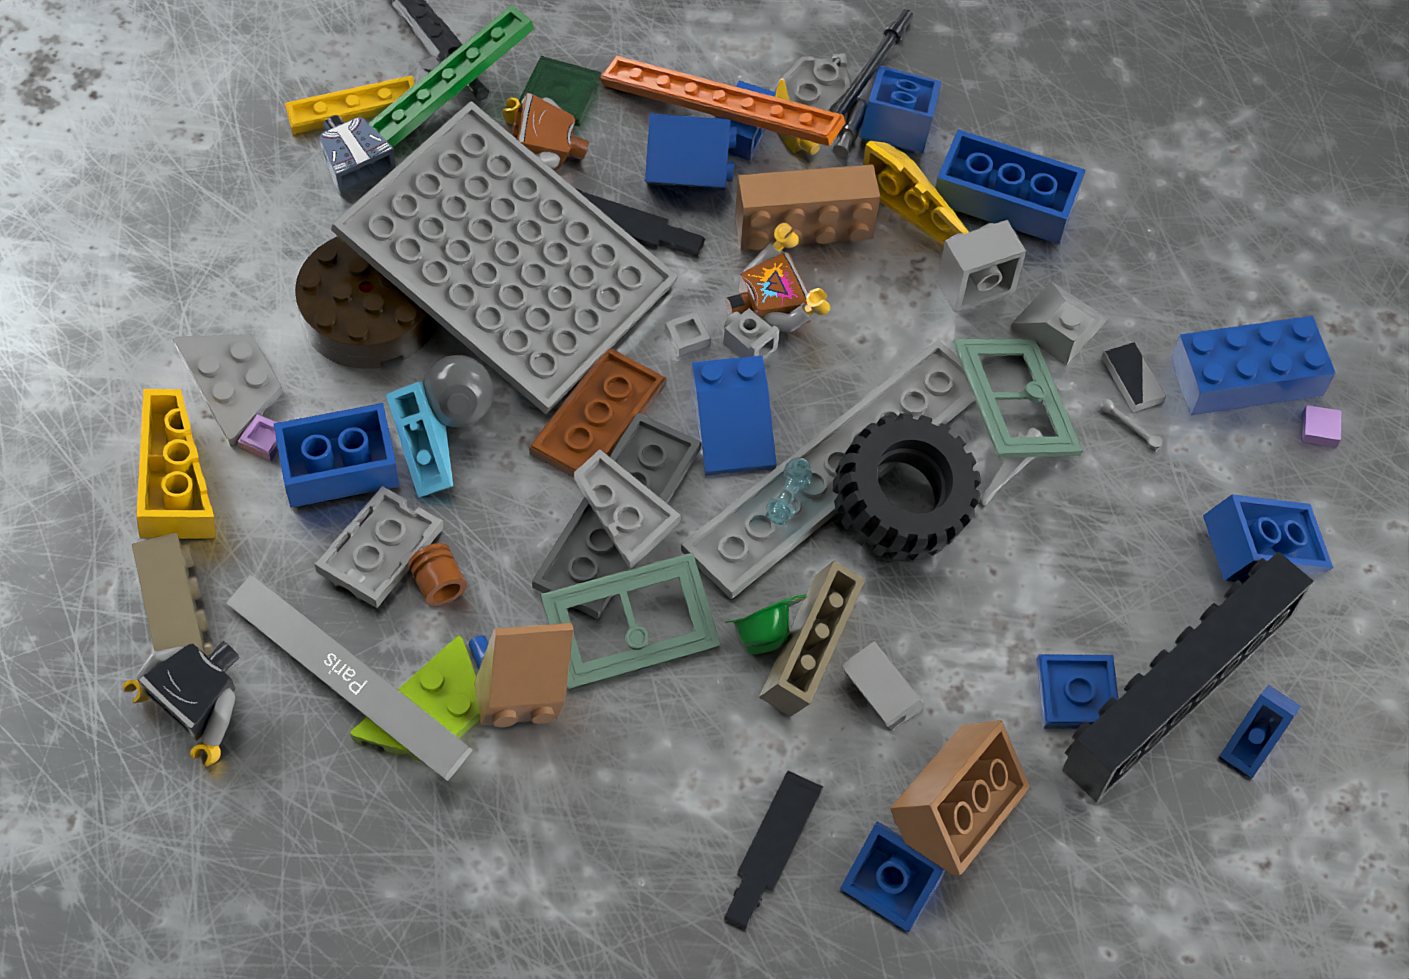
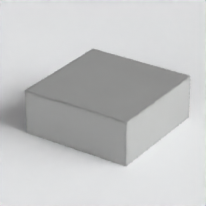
[665,312,711,357]

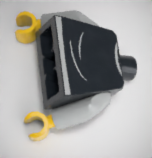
[123,641,240,767]

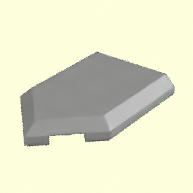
[768,54,852,112]

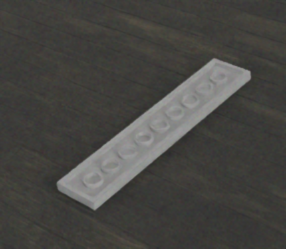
[681,340,975,600]

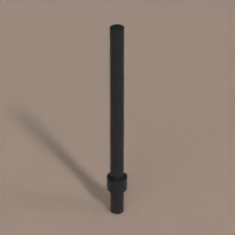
[832,9,913,117]

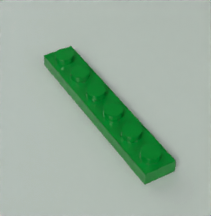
[368,4,535,147]

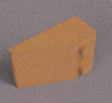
[474,623,573,728]

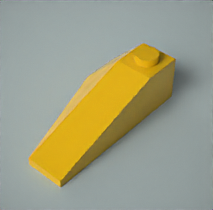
[863,141,969,246]

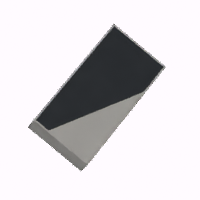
[1101,341,1166,413]

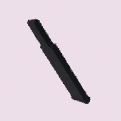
[576,189,705,256]
[724,770,824,930]

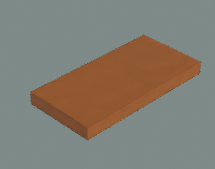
[529,348,667,478]

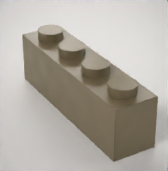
[132,532,213,656]
[759,560,865,717]

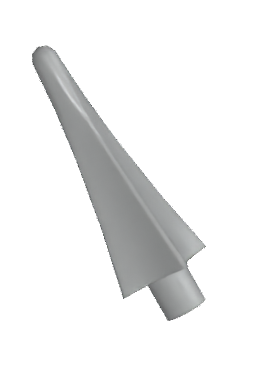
[979,428,1042,506]

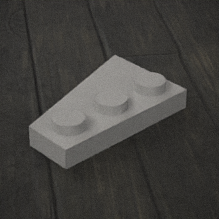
[574,450,681,569]

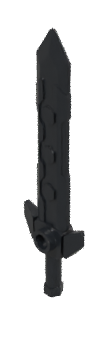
[388,0,490,101]

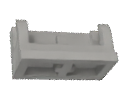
[841,641,923,730]

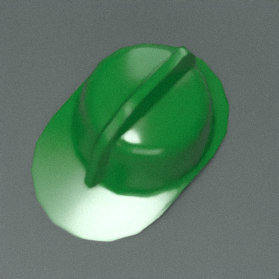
[725,594,807,655]

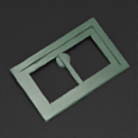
[953,339,1083,458]
[540,552,721,690]

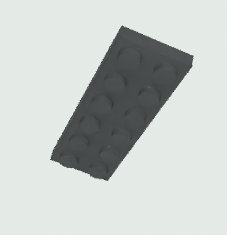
[532,413,701,619]

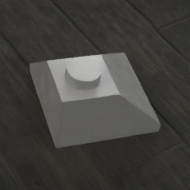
[1011,281,1107,365]

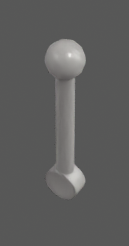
[1100,399,1163,450]

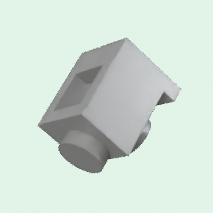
[723,308,780,360]

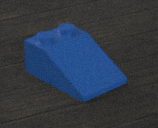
[859,66,942,153]
[691,355,777,476]
[1203,494,1333,582]

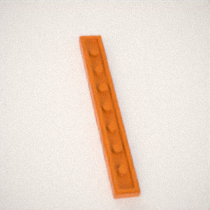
[600,56,845,147]

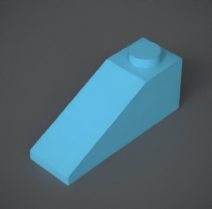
[386,382,453,498]

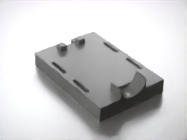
[315,486,443,608]

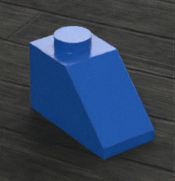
[1219,685,1301,778]

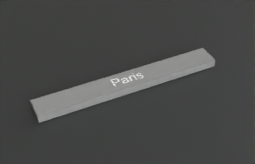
[227,574,473,781]

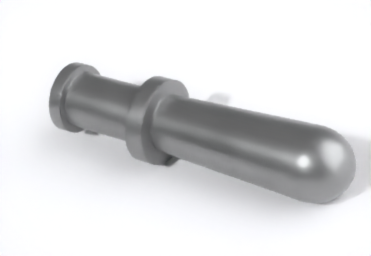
[833,99,867,157]

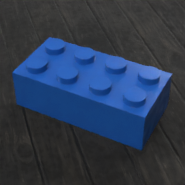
[935,129,1086,244]
[1170,316,1336,415]

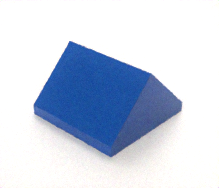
[840,821,945,932]

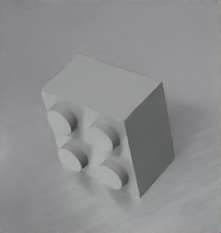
[936,220,1026,312]

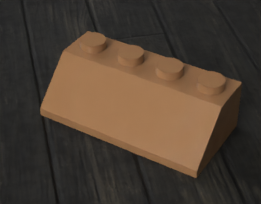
[890,720,1030,876]

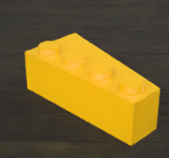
[136,389,216,539]

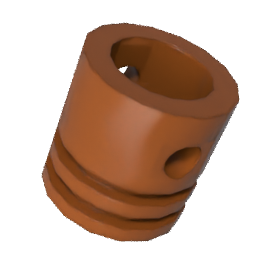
[408,543,467,606]

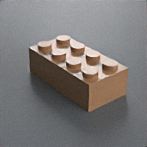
[735,165,880,250]

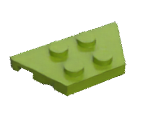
[349,635,480,762]

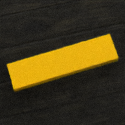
[284,75,415,135]

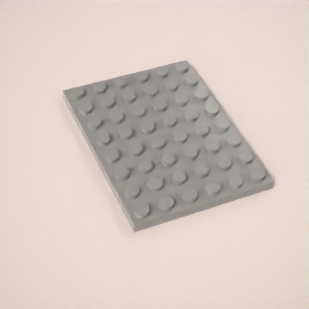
[331,101,678,414]

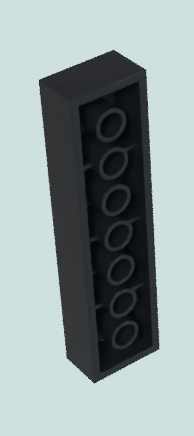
[1062,551,1314,803]

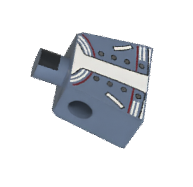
[319,115,396,195]

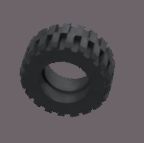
[832,413,981,561]

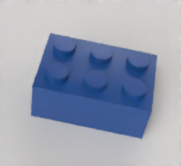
[273,403,400,508]

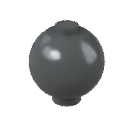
[422,355,494,427]

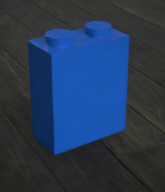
[645,113,737,189]

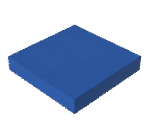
[1036,654,1119,729]

